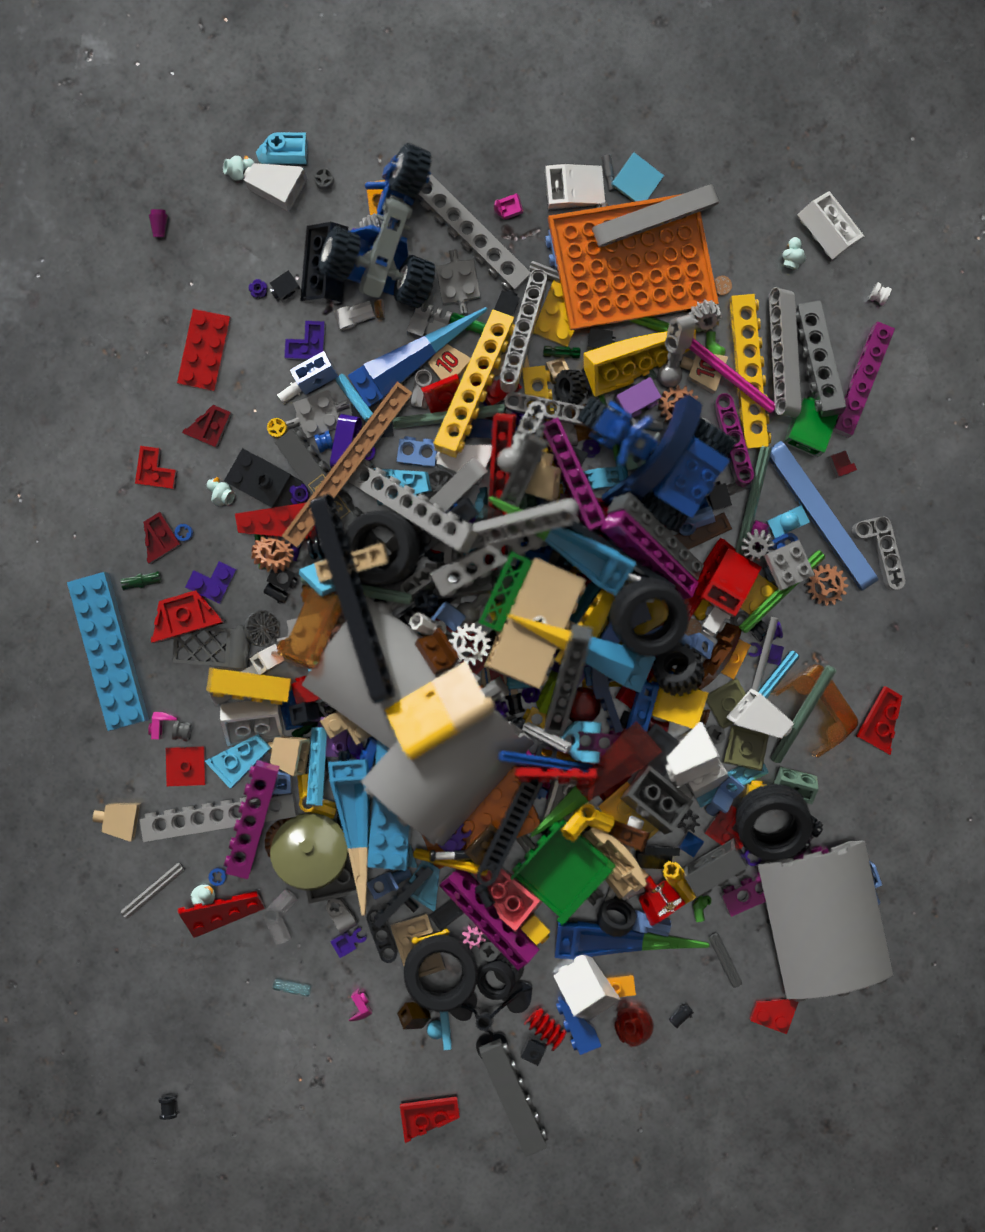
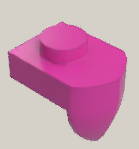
[494,193,523,220]
[148,712,177,740]
[349,990,372,1021]

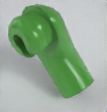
[706,331,726,356]
[693,895,712,922]

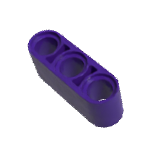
[330,414,362,468]

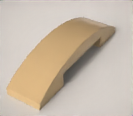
[314,543,388,582]
[582,827,646,892]

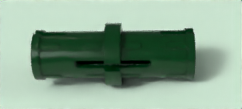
[121,571,161,591]

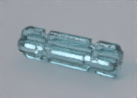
[273,979,311,997]

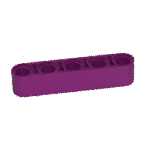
[714,393,754,487]

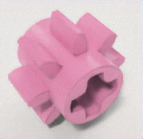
[462,925,486,949]

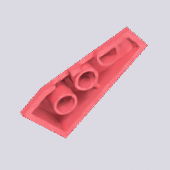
[473,868,542,931]

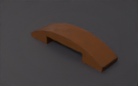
[697,622,742,690]

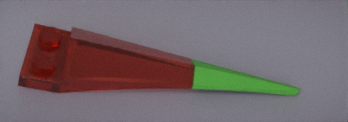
[530,721,662,837]

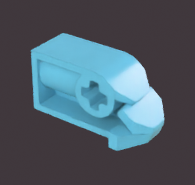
[256,132,308,164]

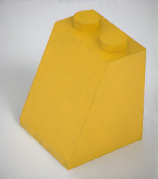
[652,681,708,729]

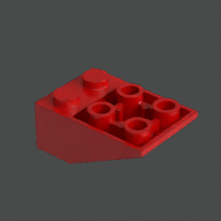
[700,548,762,617]

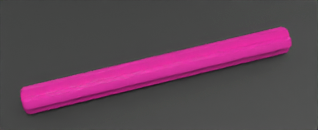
[689,338,775,413]

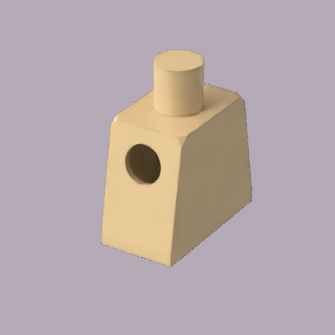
[525,452,561,501]
[267,736,311,776]
[93,803,140,841]

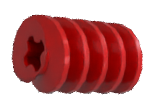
[524,1008,566,1051]

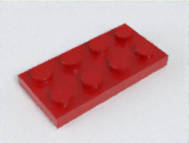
[177,309,231,392]

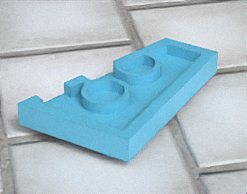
[374,468,432,505]
[205,734,271,789]

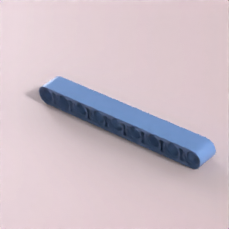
[769,441,878,591]

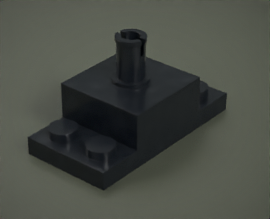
[224,448,308,508]

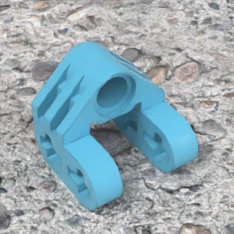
[583,467,619,490]
[559,721,601,762]

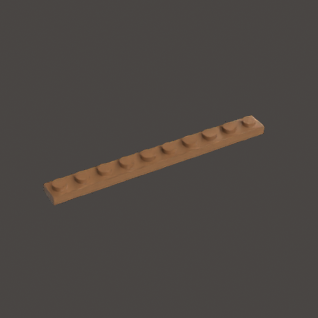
[282,382,413,548]

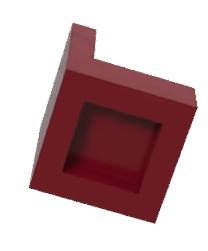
[827,451,857,479]

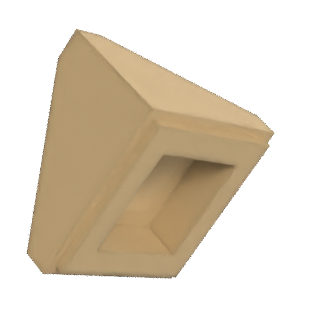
[546,357,569,384]

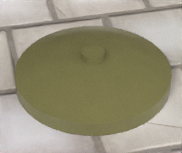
[270,813,348,891]

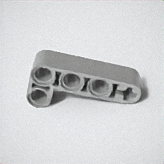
[852,516,905,590]

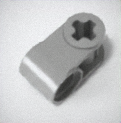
[326,897,358,935]

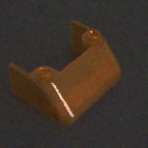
[271,585,342,669]
[771,664,858,758]

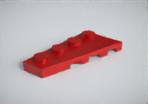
[235,502,317,540]
[178,891,265,938]

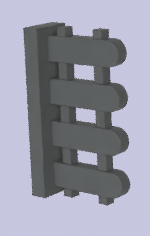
[500,424,547,508]

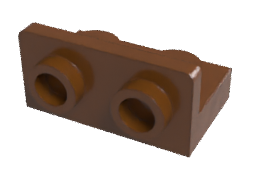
[415,628,459,675]

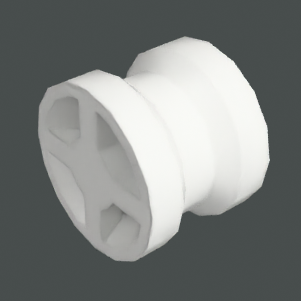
[869,282,892,306]

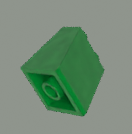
[783,397,839,457]

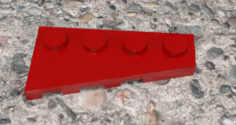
[514,768,596,785]

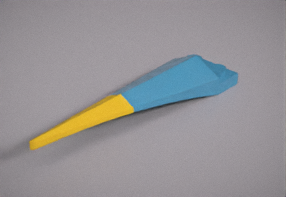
[507,614,656,693]

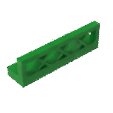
[479,551,533,632]

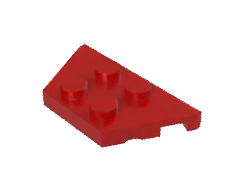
[151,590,223,643]

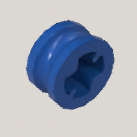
[174,524,193,542]
[209,868,227,886]

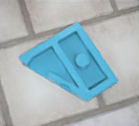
[409,860,440,911]

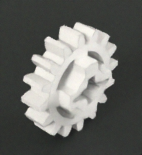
[449,623,491,665]

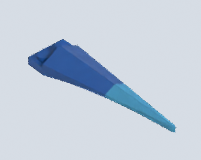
[348,308,487,408]

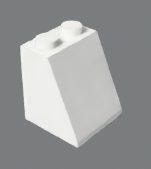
[244,163,307,211]
[435,445,492,485]
[726,689,794,738]
[666,722,720,787]
[554,955,621,1020]

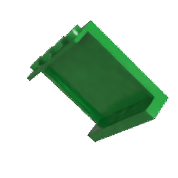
[510,819,616,925]

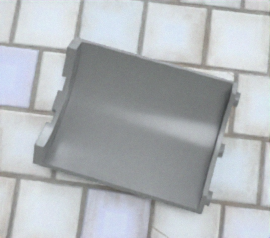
[302,597,480,748]
[361,708,535,846]
[758,841,893,1002]

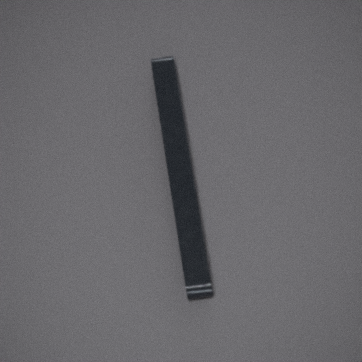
[310,493,395,704]

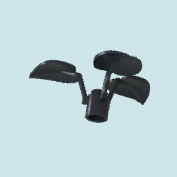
[449,981,533,1058]

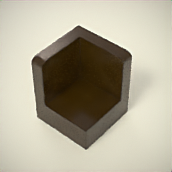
[397,1002,431,1030]

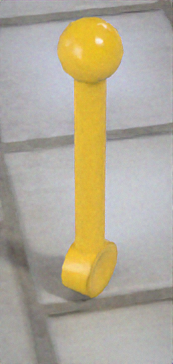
[412,929,450,945]

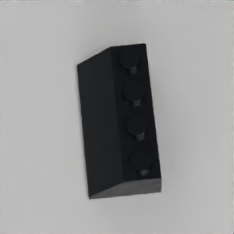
[300,222,349,304]

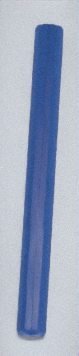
[498,750,604,777]

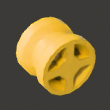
[267,418,288,439]

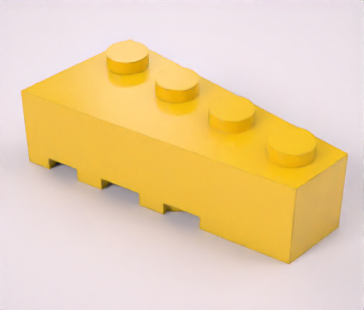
[206,668,291,705]

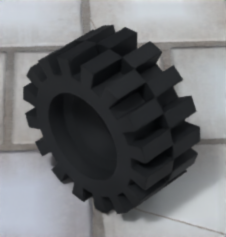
[554,370,587,405]

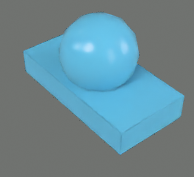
[766,505,810,539]
[427,1011,452,1050]

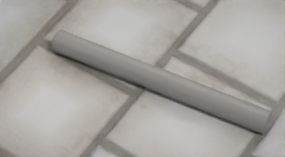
[752,617,778,691]

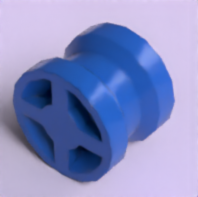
[314,430,333,453]

